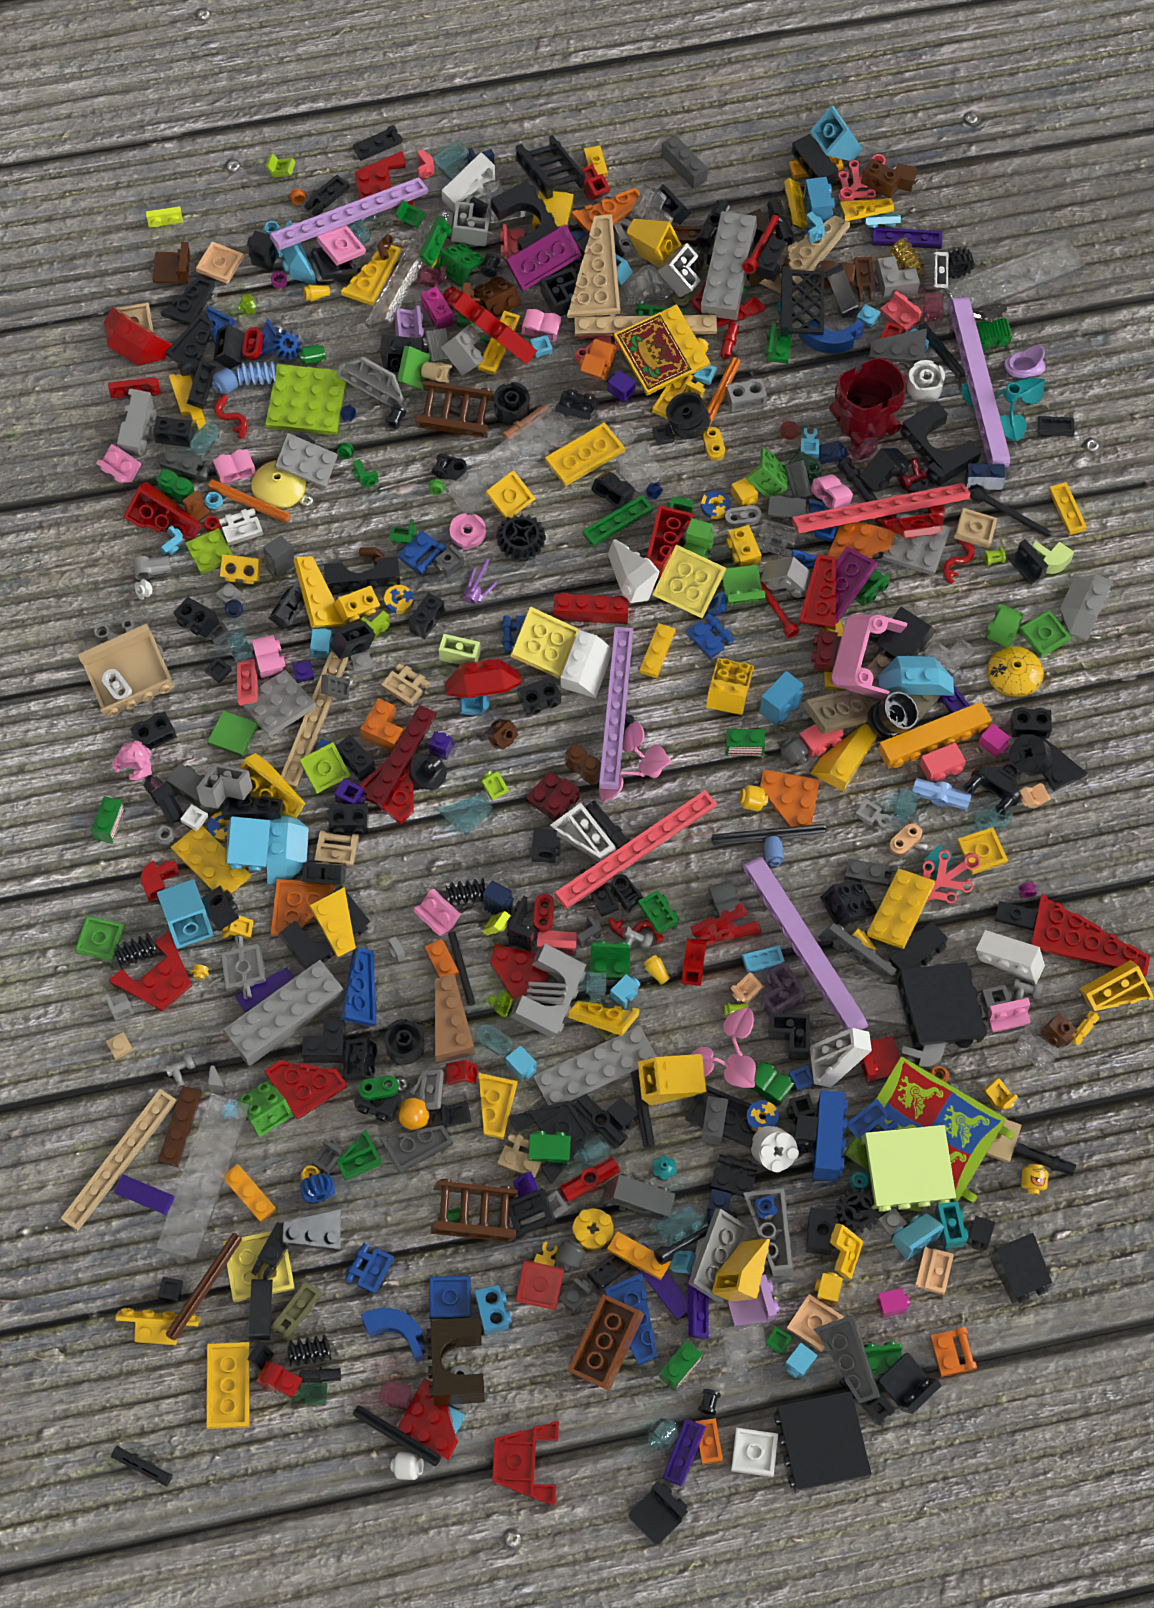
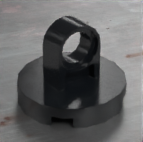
[409,754,447,791]

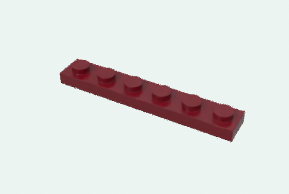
[366,705,436,808]

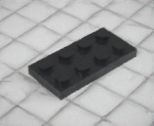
[685,1085,766,1148]

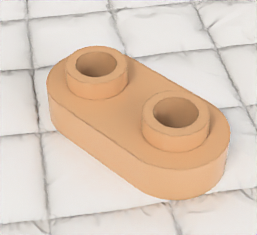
[889,824,922,856]

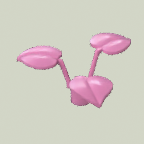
[599,721,671,803]
[690,1008,756,1088]

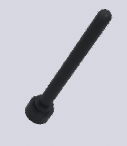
[971,486,1052,537]
[654,1212,737,1265]

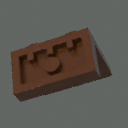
[153,242,191,284]

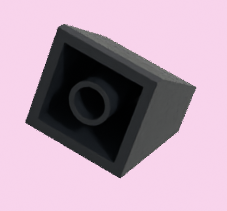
[876,606,936,659]
[990,1233,1052,1304]

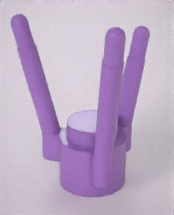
[463,558,497,604]

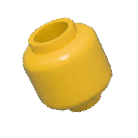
[738,785,768,812]

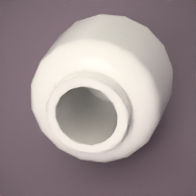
[391,1452,424,1480]

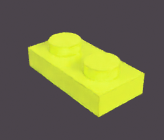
[146,206,183,227]
[481,911,511,936]

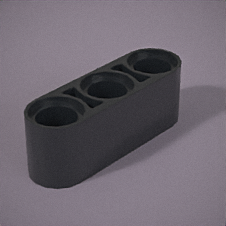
[825,264,860,318]
[249,1279,273,1341]

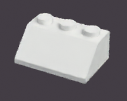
[561,630,613,698]

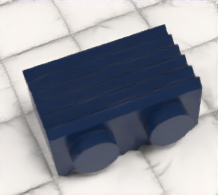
[965,463,1005,490]
[483,881,514,915]

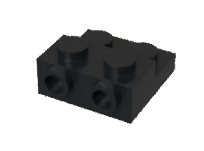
[311,247,357,282]
[555,389,599,420]

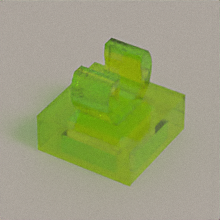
[487,990,513,1017]

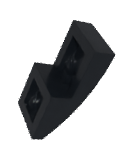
[427,1101,471,1128]

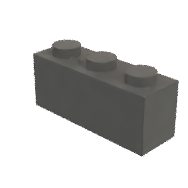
[661,135,708,189]

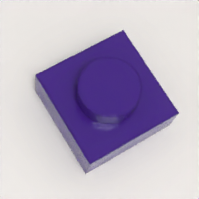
[292,660,314,683]
[513,1172,538,1198]

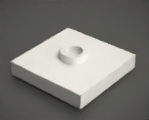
[731,1428,778,1477]

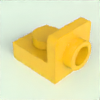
[222,915,254,940]

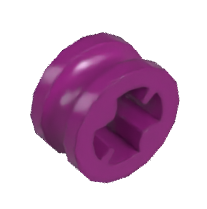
[271,271,287,289]
[1018,882,1037,898]

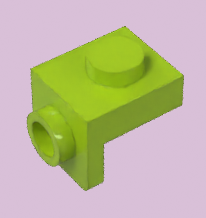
[266,153,296,178]
[360,610,390,638]

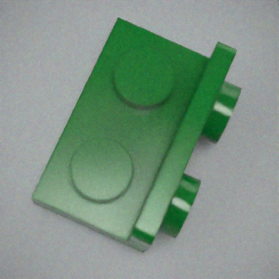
[764,322,792,364]
[855,569,890,607]
[638,890,679,935]
[864,1341,902,1376]

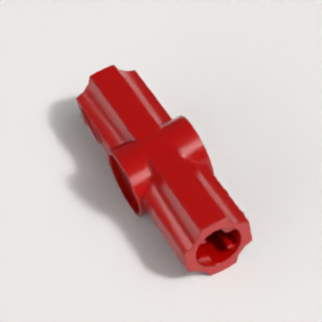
[559,1157,620,1203]

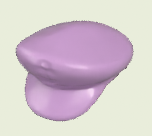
[1004,345,1046,378]

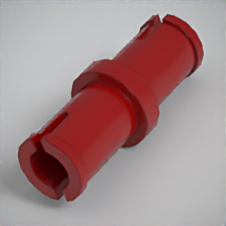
[720,323,740,359]

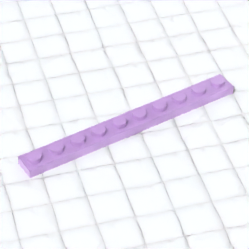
[270,177,428,250]
[599,627,633,789]

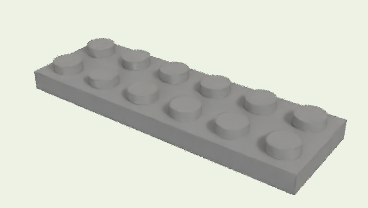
[533,1026,657,1106]

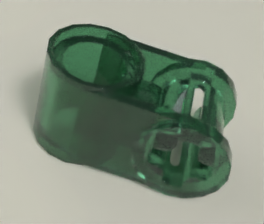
[788,451,822,483]

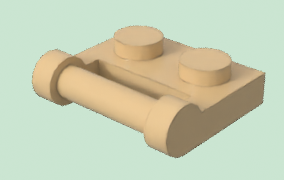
[315,830,359,868]

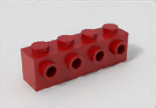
[554,593,629,624]

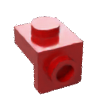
[445,1060,478,1085]

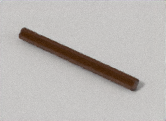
[166,1233,242,1341]

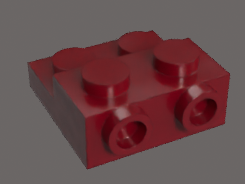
[811,630,841,672]
[526,771,580,821]

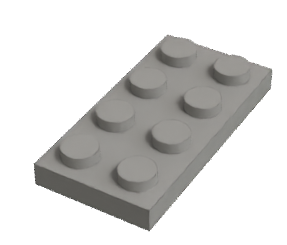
[688,1209,749,1302]

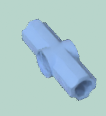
[912,778,972,810]

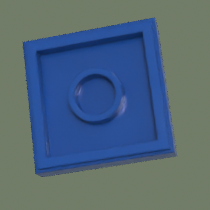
[429,1276,471,1319]

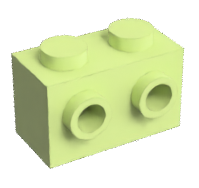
[439,634,481,665]

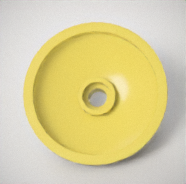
[251,461,306,509]

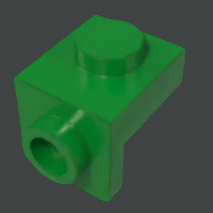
[395,200,426,228]
[351,459,379,488]
[666,496,694,513]
[389,519,417,543]

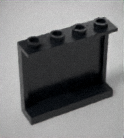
[895,962,987,1050]
[774,1391,872,1494]

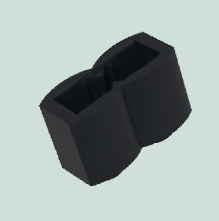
[591,471,635,508]

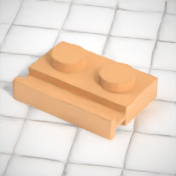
[915,1246,954,1295]

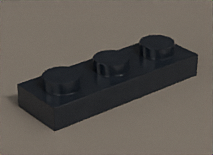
[187,361,216,410]

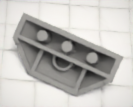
[337,357,403,407]
[1060,574,1113,642]

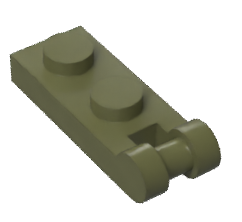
[271,1281,322,1342]

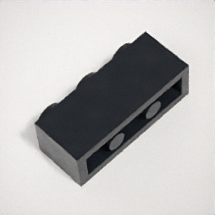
[791,134,838,184]
[888,922,948,974]

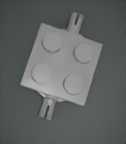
[221,935,266,999]

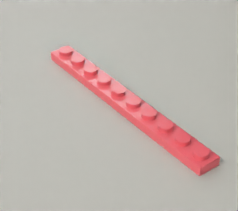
[792,483,970,533]
[554,790,717,910]

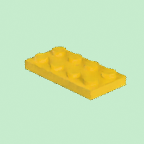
[545,422,625,487]
[171,826,251,894]
[867,868,935,949]
[207,1342,250,1429]

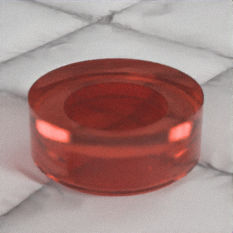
[780,421,799,440]

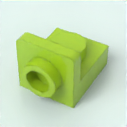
[478,770,509,801]

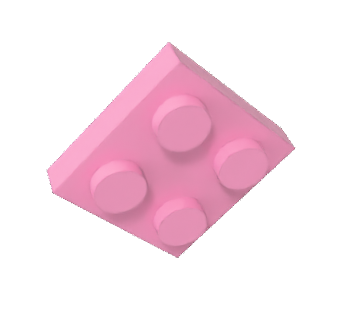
[317,225,366,266]

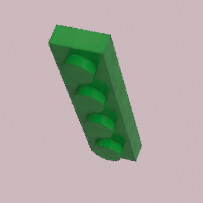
[582,495,653,547]

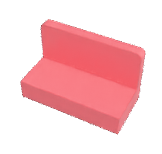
[537,931,577,955]

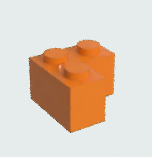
[579,339,617,382]
[360,698,403,752]

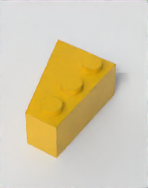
[1079,960,1154,1011]

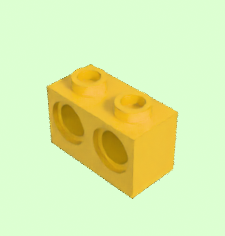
[220,554,262,584]

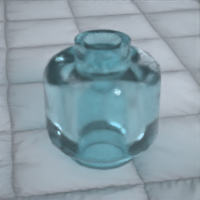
[579,1137,610,1167]
[648,1418,679,1450]

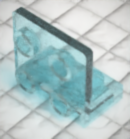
[656,1205,705,1247]

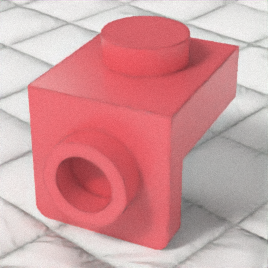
[417,149,435,180]

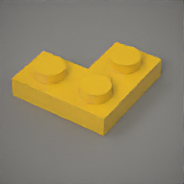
[830,1224,864,1279]

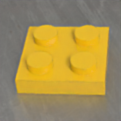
[484,470,535,520]
[957,827,1008,875]

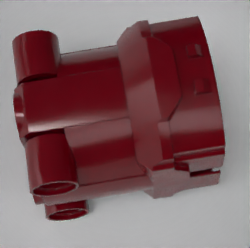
[829,357,906,450]

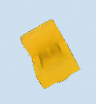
[982,1078,1018,1110]

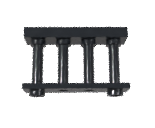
[515,135,585,199]

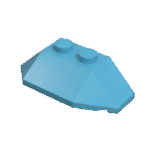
[276,220,316,285]
[878,656,954,696]
[267,814,309,885]

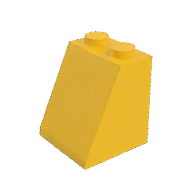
[627,219,681,268]

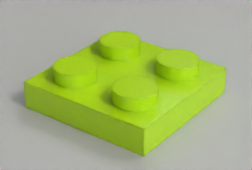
[185,528,233,575]
[299,742,351,794]

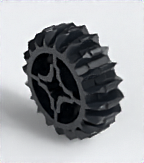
[496,513,546,561]

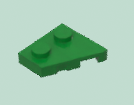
[336,1130,382,1181]

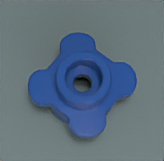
[755,1196,778,1218]

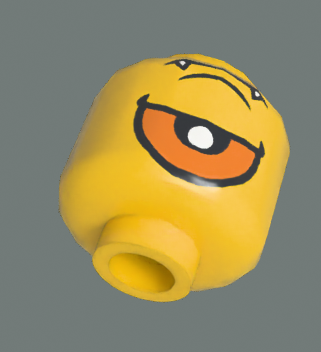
[1021,1164,1049,1195]

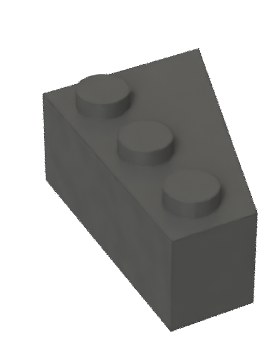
[600,1173,675,1221]

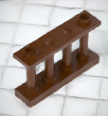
[415,380,494,438]
[431,1179,518,1243]

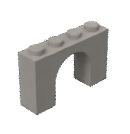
[509,943,586,1038]

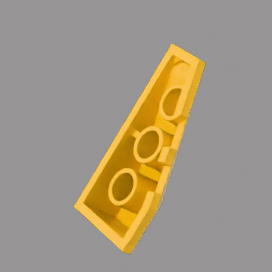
[811,723,878,792]
[239,753,306,819]

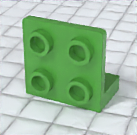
[746,448,788,499]
[722,565,765,606]
[236,1080,294,1137]

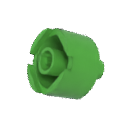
[985,604,1024,648]

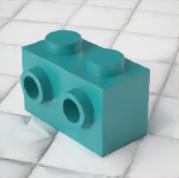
[935,1201,968,1250]

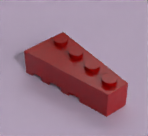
[646,505,694,579]

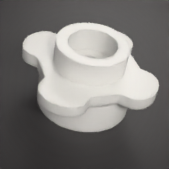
[134,579,152,600]

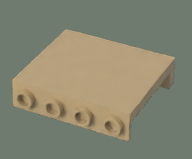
[78,623,175,718]

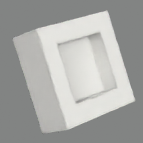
[181,804,208,831]

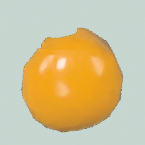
[398,1098,429,1130]

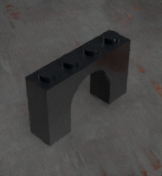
[491,180,560,251]
[901,401,981,483]
[278,885,370,970]

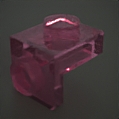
[418,264,447,288]
[848,436,880,460]

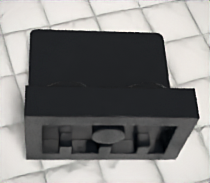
[820,880,877,928]
[507,896,534,952]
[878,1353,942,1414]

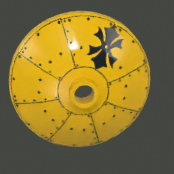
[987,646,1044,698]

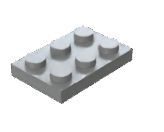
[274,433,338,488]

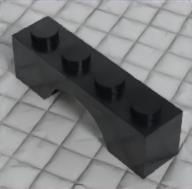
[324,556,401,593]

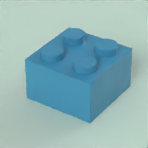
[803,177,835,229]
[759,671,804,726]

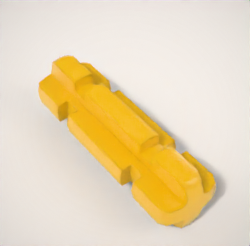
[1071,1011,1099,1046]

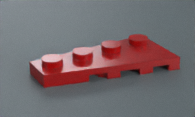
[799,554,836,630]

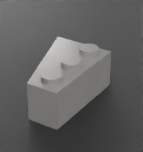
[117,388,157,457]

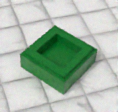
[764,1326,793,1355]

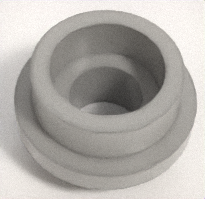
[155,826,175,845]

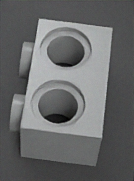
[726,378,767,413]

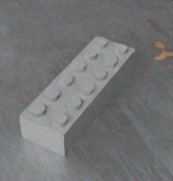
[701,211,757,320]
[223,960,345,1066]

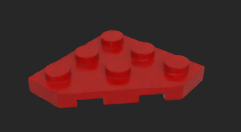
[360,757,414,825]
[490,944,548,1004]
[264,1060,348,1120]
[397,1379,458,1461]

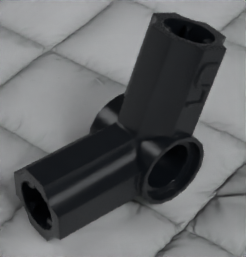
[143,775,184,823]

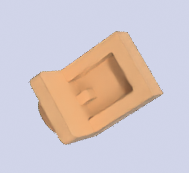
[1020,783,1050,809]
[730,972,765,1003]

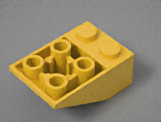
[706,658,754,715]
[638,1054,707,1106]
[712,1239,770,1301]

